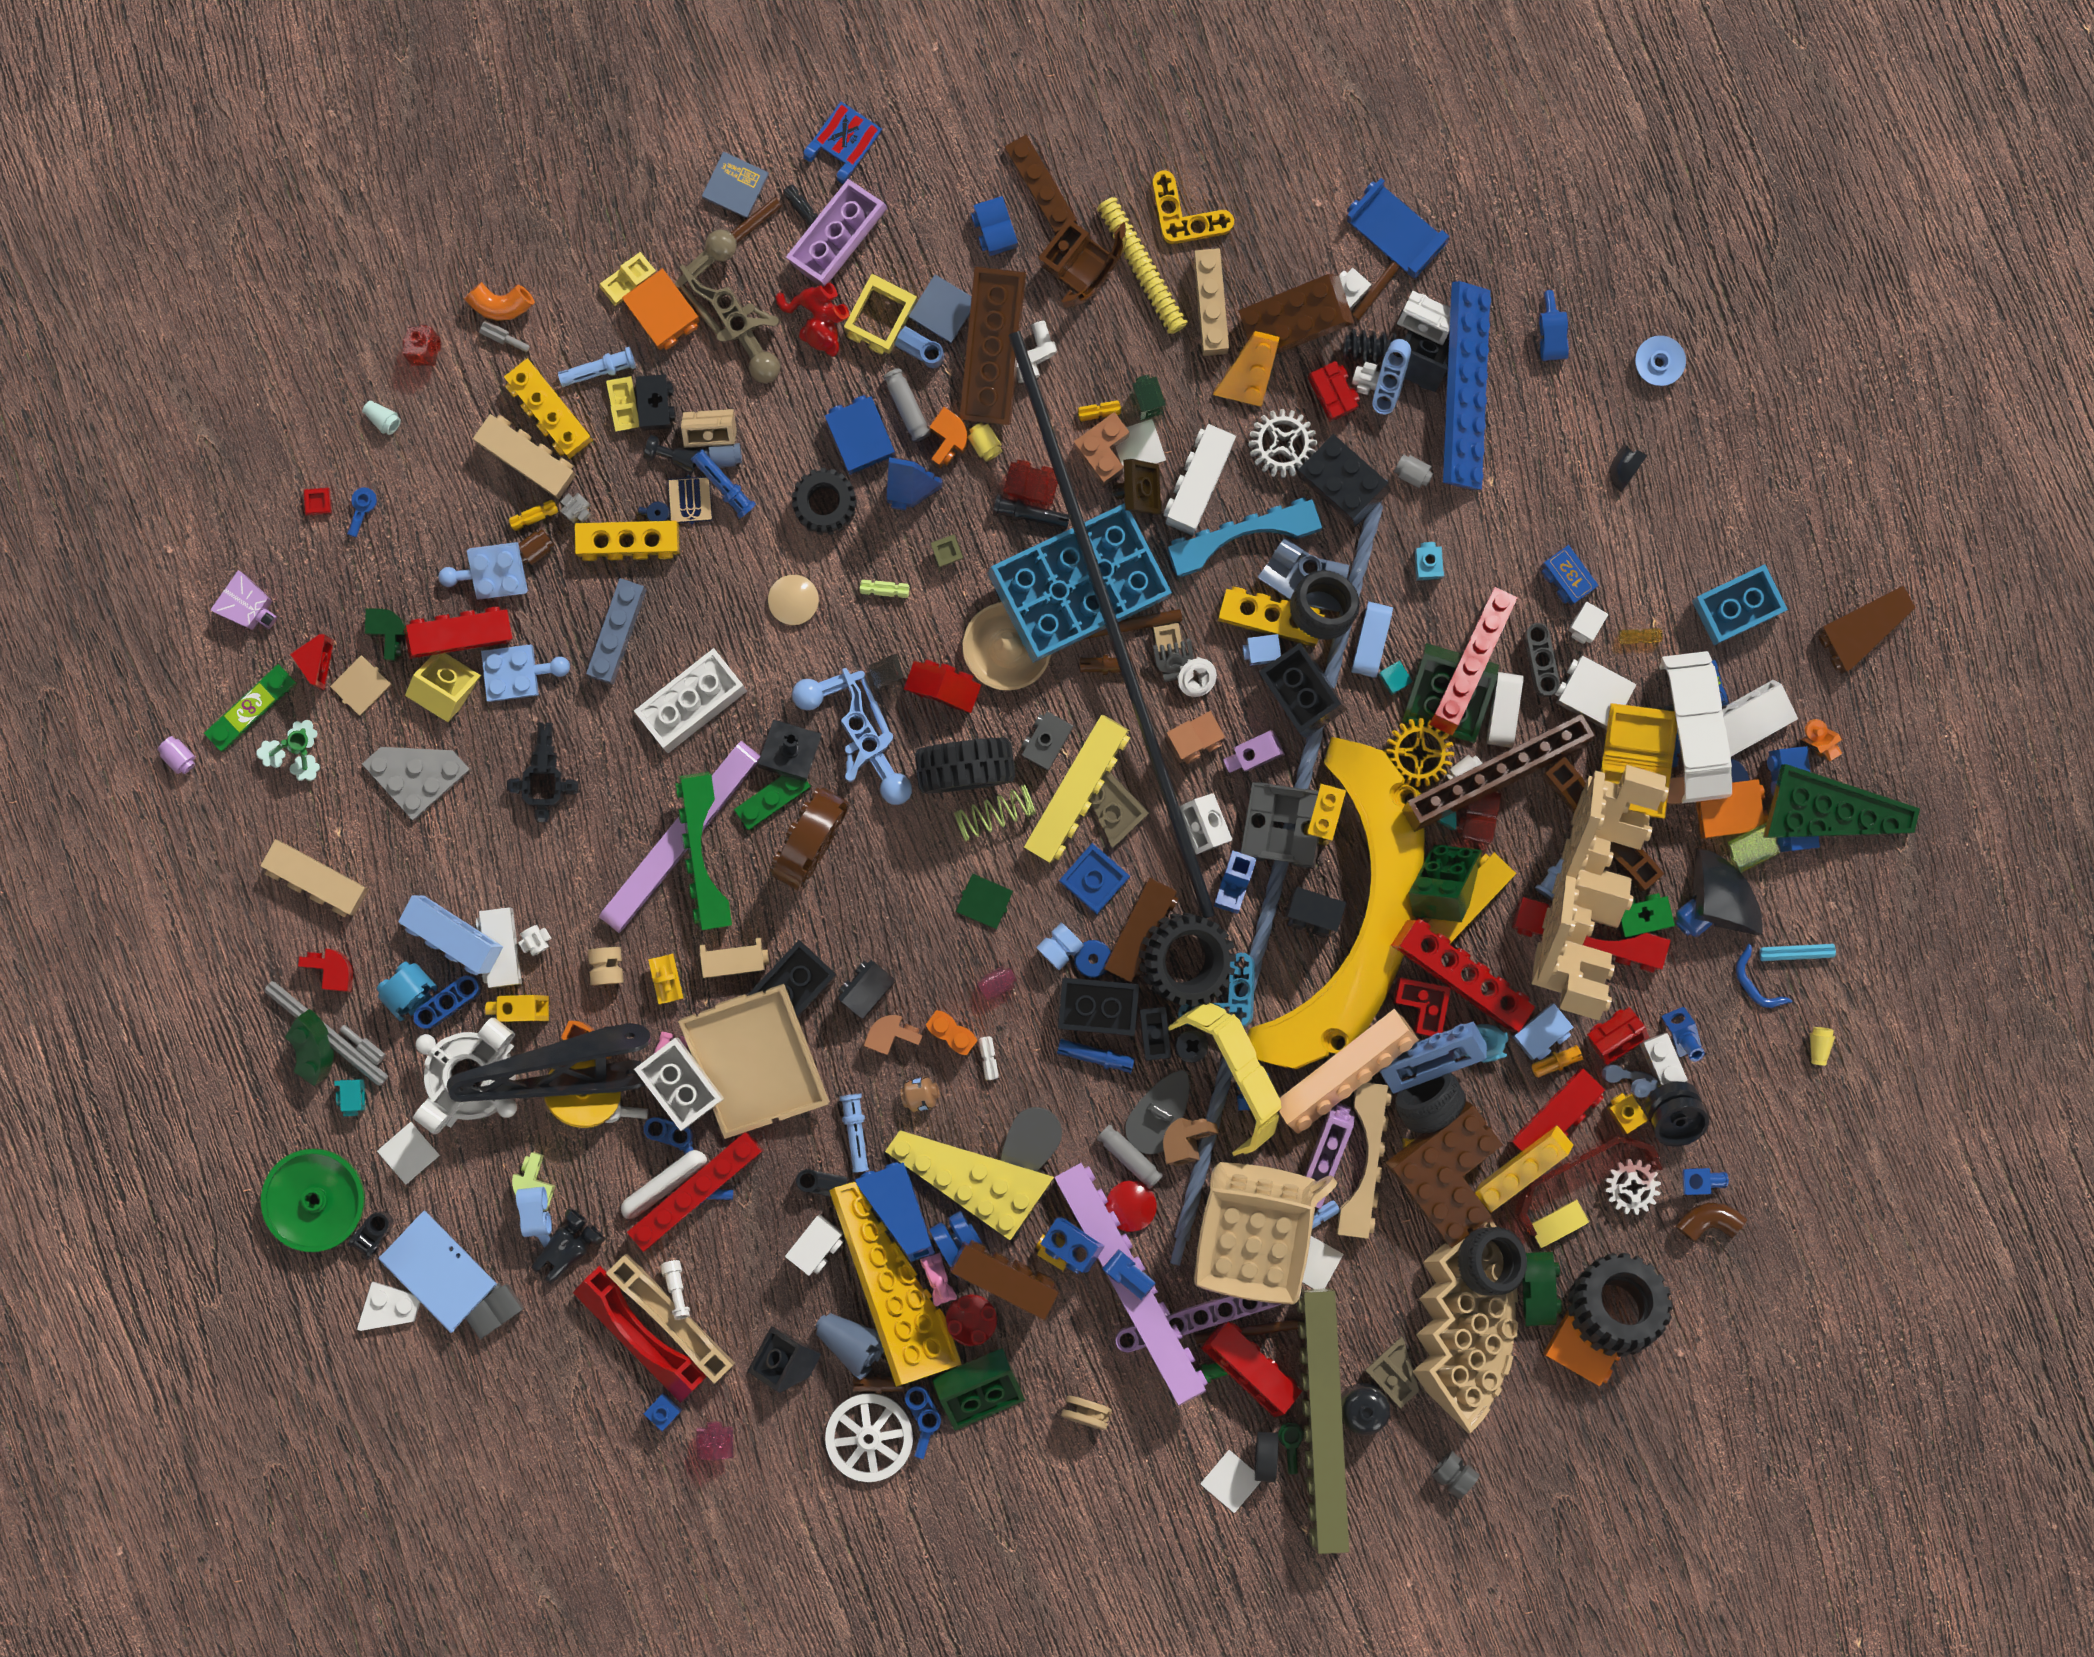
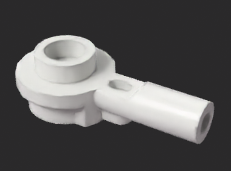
[606,1102,648,1123]

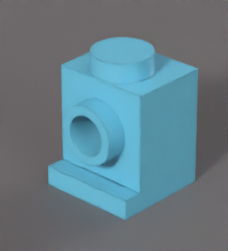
[1414,542,1444,581]

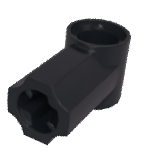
[796,1169,847,1197]

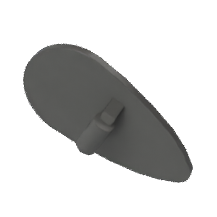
[1125,1070,1189,1154]
[1001,1107,1062,1172]

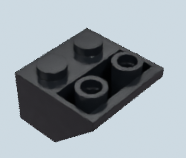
[838,960,896,1019]

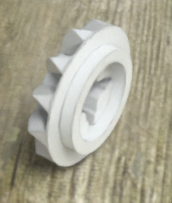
[1177,657,1217,697]

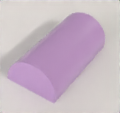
[786,179,887,286]

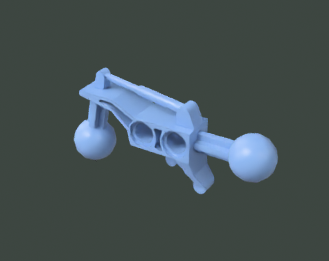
[792,668,912,805]

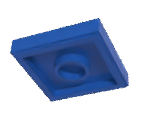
[1059,843,1130,915]

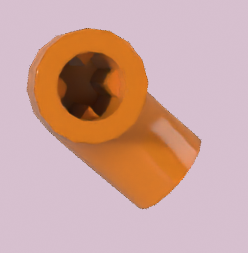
[464,282,535,321]

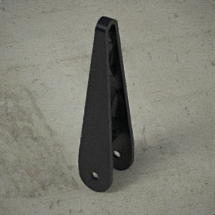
[446,1023,650,1102]

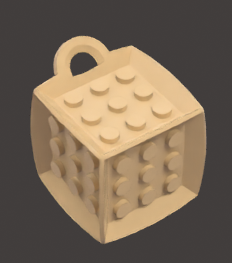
[1194,1162,1337,1304]

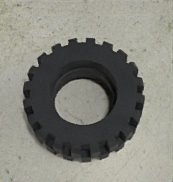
[915,737,1015,794]
[1568,1253,1673,1357]

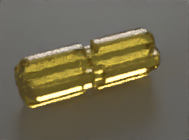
[1618,628,1663,644]

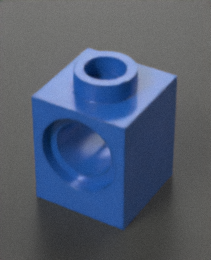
[644,1393,682,1431]

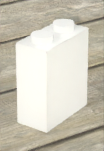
[1555,656,1637,730]

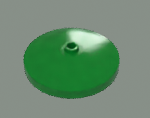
[261,1149,365,1252]

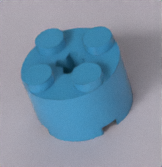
[376,961,438,1021]

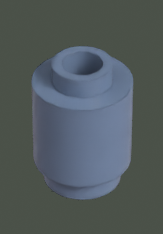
[705,443,742,468]

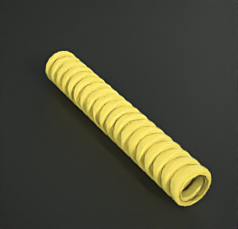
[1097,197,1188,334]

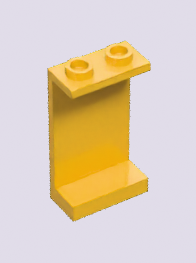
[1304,784,1346,846]

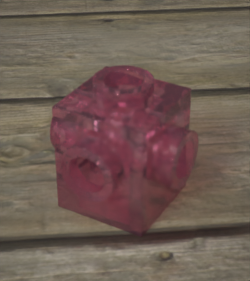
[696,1421,734,1460]

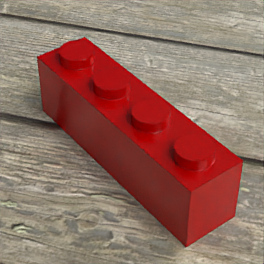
[404,607,513,659]
[1509,1068,1605,1153]
[1201,1322,1302,1418]

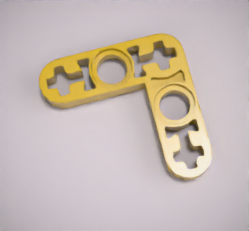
[1153,170,1234,244]

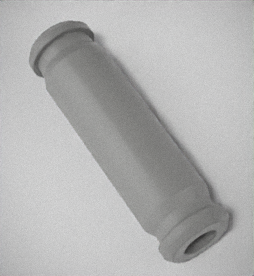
[883,368,931,442]
[1097,1125,1163,1189]

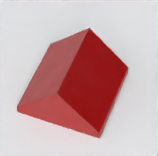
[290,634,334,690]

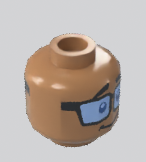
[900,1076,940,1112]

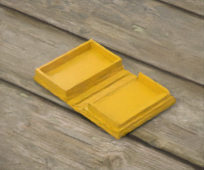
[1601,703,1677,819]

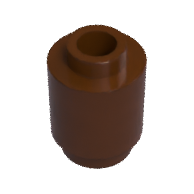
[518,529,554,565]

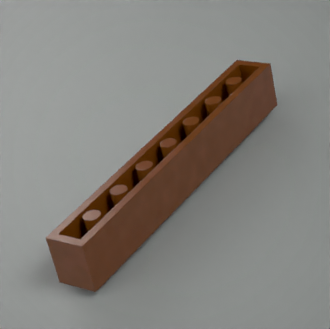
[1402,714,1595,832]

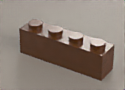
[1102,877,1178,982]

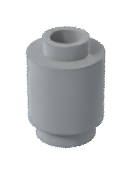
[1394,454,1434,489]

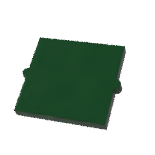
[956,873,1013,929]

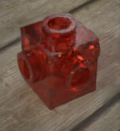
[402,325,442,366]

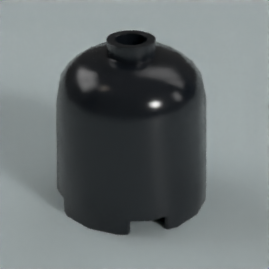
[1341,1383,1390,1435]

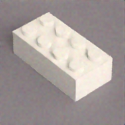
[1163,424,1236,536]

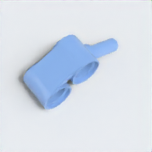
[516,1187,552,1247]

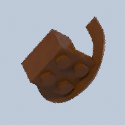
[1038,219,1126,309]

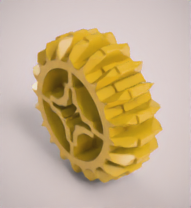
[1385,718,1454,787]

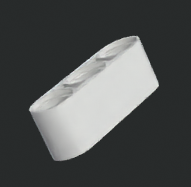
[1487,672,1523,748]

